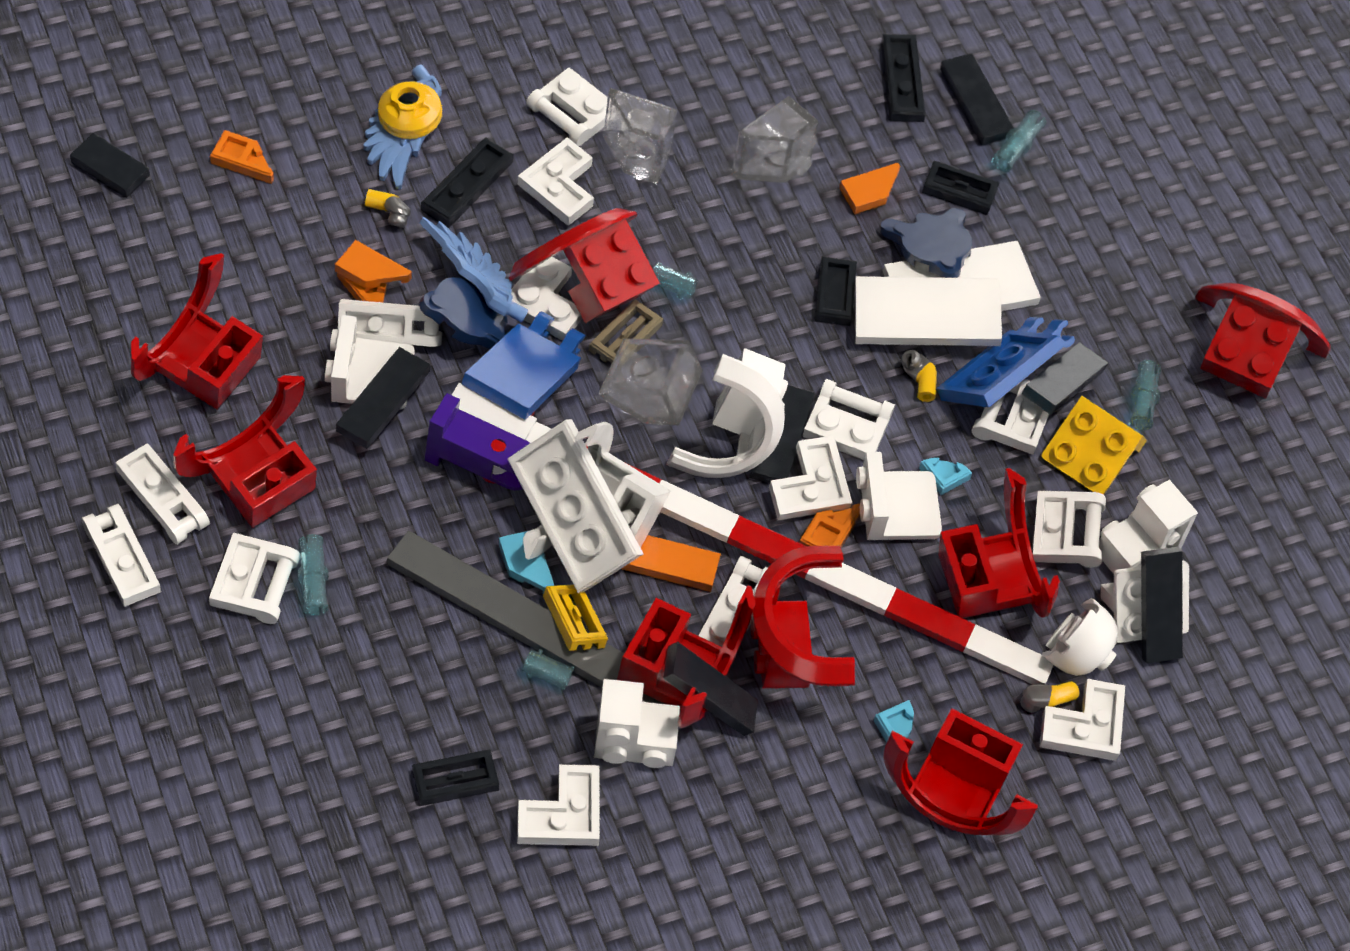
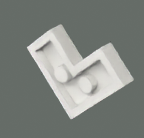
[517,137,594,226]
[511,257,582,341]
[769,435,852,521]
[1040,679,1125,761]
[517,765,599,846]

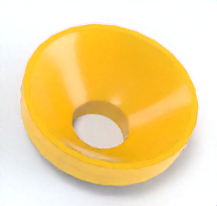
[378,81,442,139]

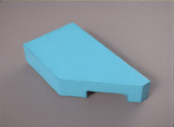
[499,530,554,594]

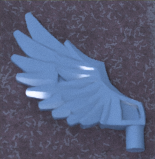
[363,65,442,190]
[419,217,528,322]

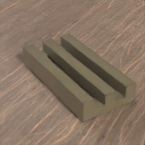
[589,299,663,371]

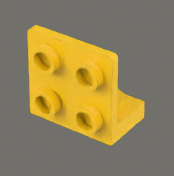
[1041,396,1147,495]

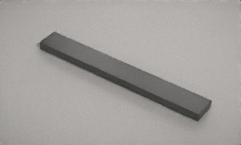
[387,530,660,704]

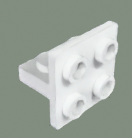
[1101,560,1189,643]

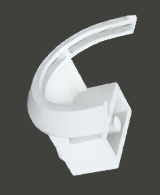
[667,348,788,478]
[523,422,671,560]

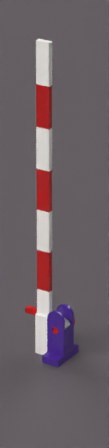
[425,383,1053,685]

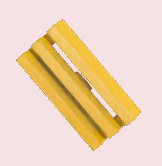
[543,584,608,651]

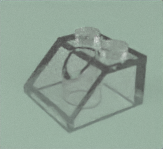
[603,88,677,184]
[732,96,819,183]
[599,339,703,425]

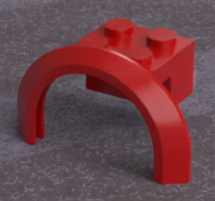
[509,208,660,323]
[131,253,263,410]
[1195,283,1331,399]
[173,375,317,528]
[938,468,1060,618]
[751,546,855,688]
[617,585,756,728]
[884,708,1038,835]

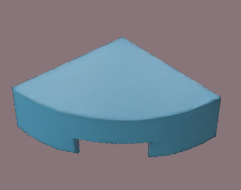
[919,458,972,496]
[874,700,914,742]

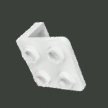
[325,315,415,410]
[856,452,942,540]

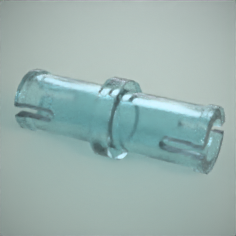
[992,110,1047,172]
[1129,360,1161,431]
[297,534,329,615]

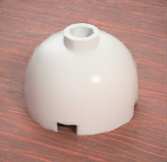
[1042,598,1118,676]

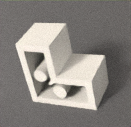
[1099,480,1198,574]
[594,679,680,768]

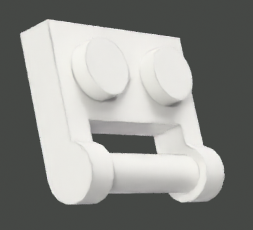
[526,68,620,146]
[803,379,895,460]
[972,379,1049,455]
[1033,491,1106,568]
[209,533,301,624]

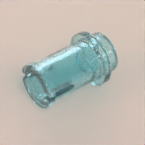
[653,262,698,300]
[522,649,575,691]

